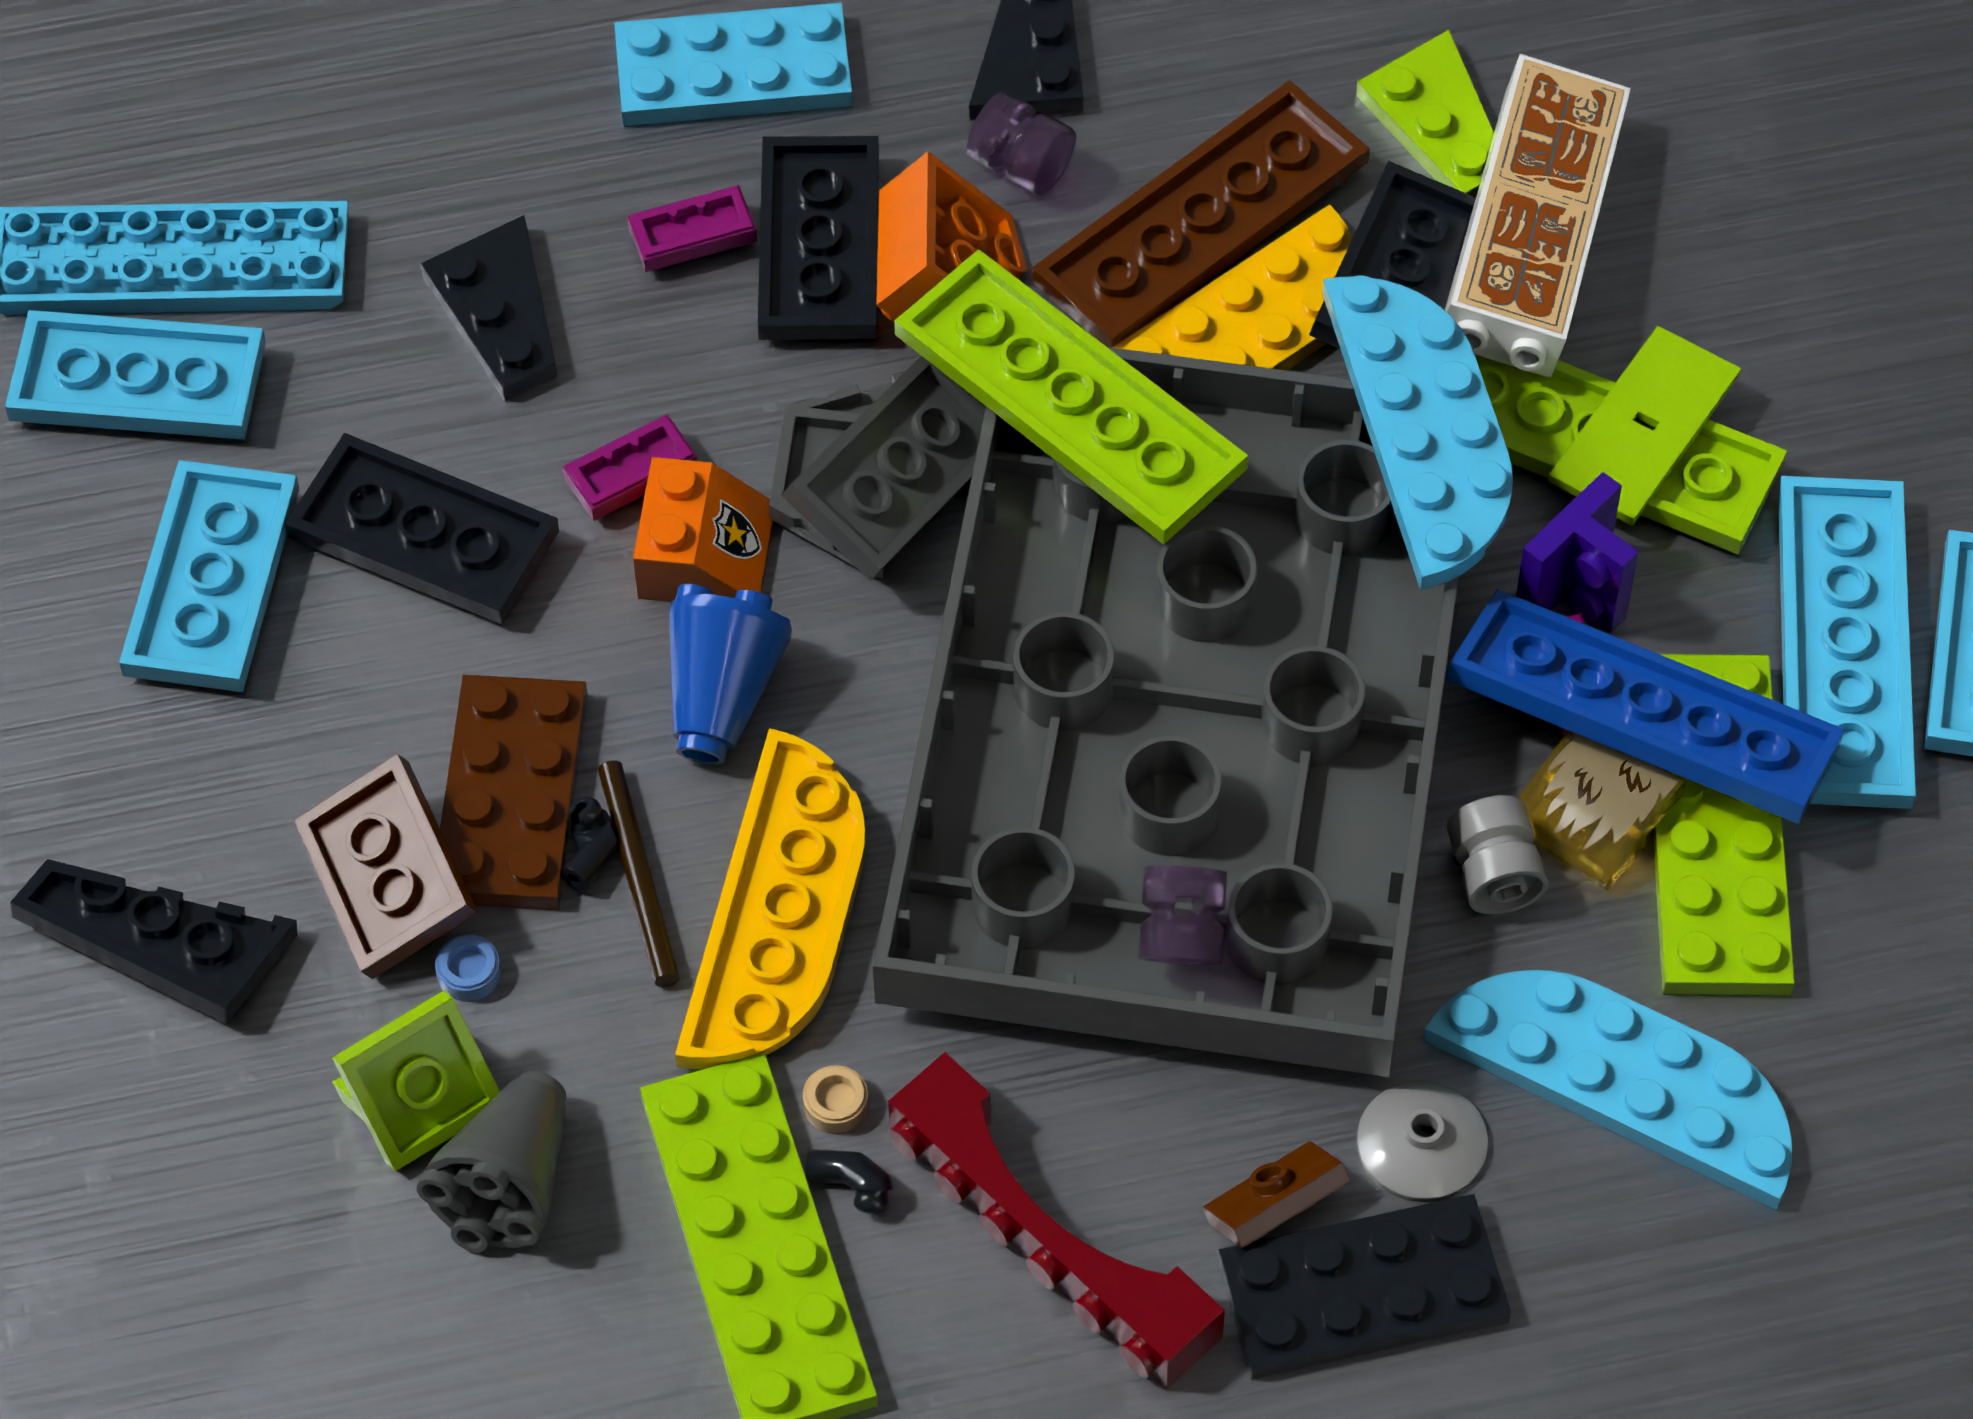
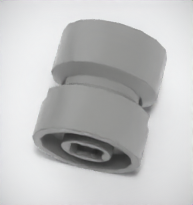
[1446,795,1549,914]

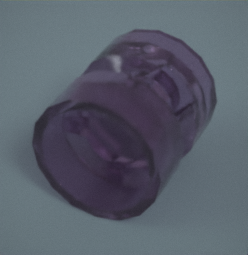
[967,92,1076,196]
[1139,866,1228,965]

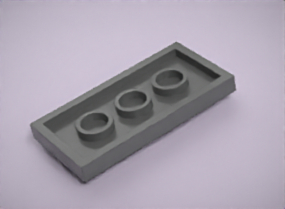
[781,356,986,581]

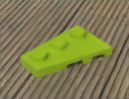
[1356,30,1494,197]

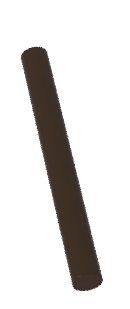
[598,761,680,987]

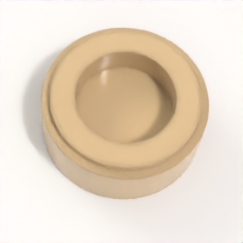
[803,1065,868,1134]

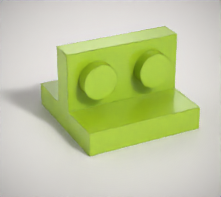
[332,990,500,1172]

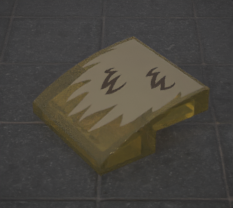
[1519,731,1686,891]

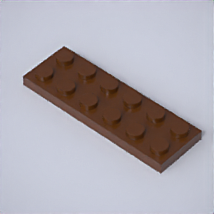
[1032,80,1370,348]

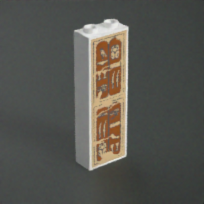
[1445,54,1631,378]

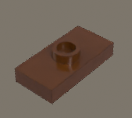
[1203,1141,1350,1248]

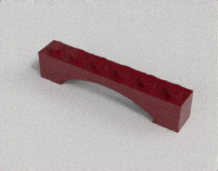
[888,1052,1225,1389]

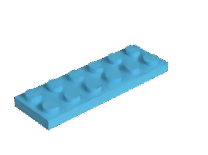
[1778,476,1916,809]

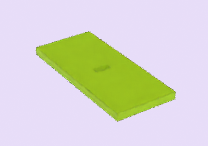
[1548,325,1742,526]

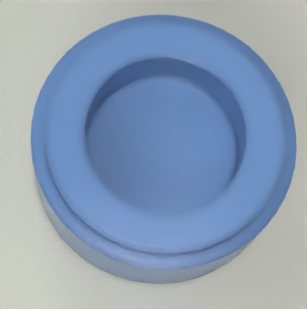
[435,934,501,1002]

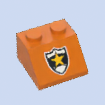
[633,457,774,602]

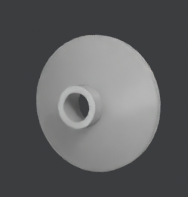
[1357,1081,1488,1202]

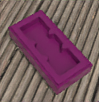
[627,185,758,273]
[562,414,698,521]

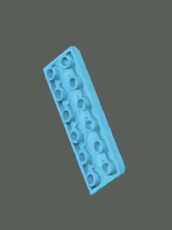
[0,201,349,315]

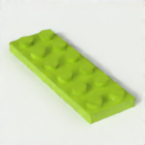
[894,249,1248,545]
[1474,354,1788,555]
[1651,654,1795,996]
[640,1052,878,1419]

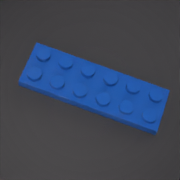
[1446,589,1845,824]

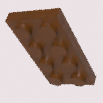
[440,674,588,910]

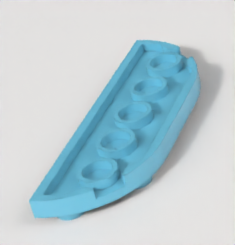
[1322,275,1513,590]
[1423,970,1792,1210]

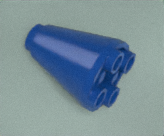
[669,584,792,765]

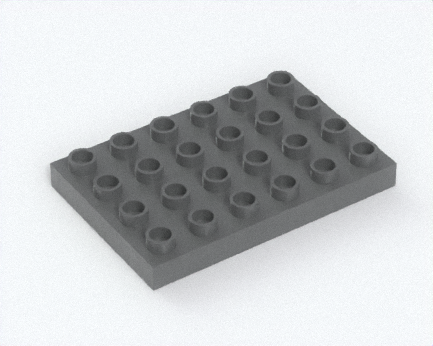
[873,347,1459,1077]

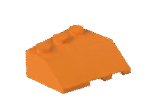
[876,151,1028,322]

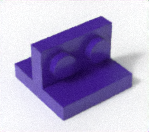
[1516,472,1639,634]

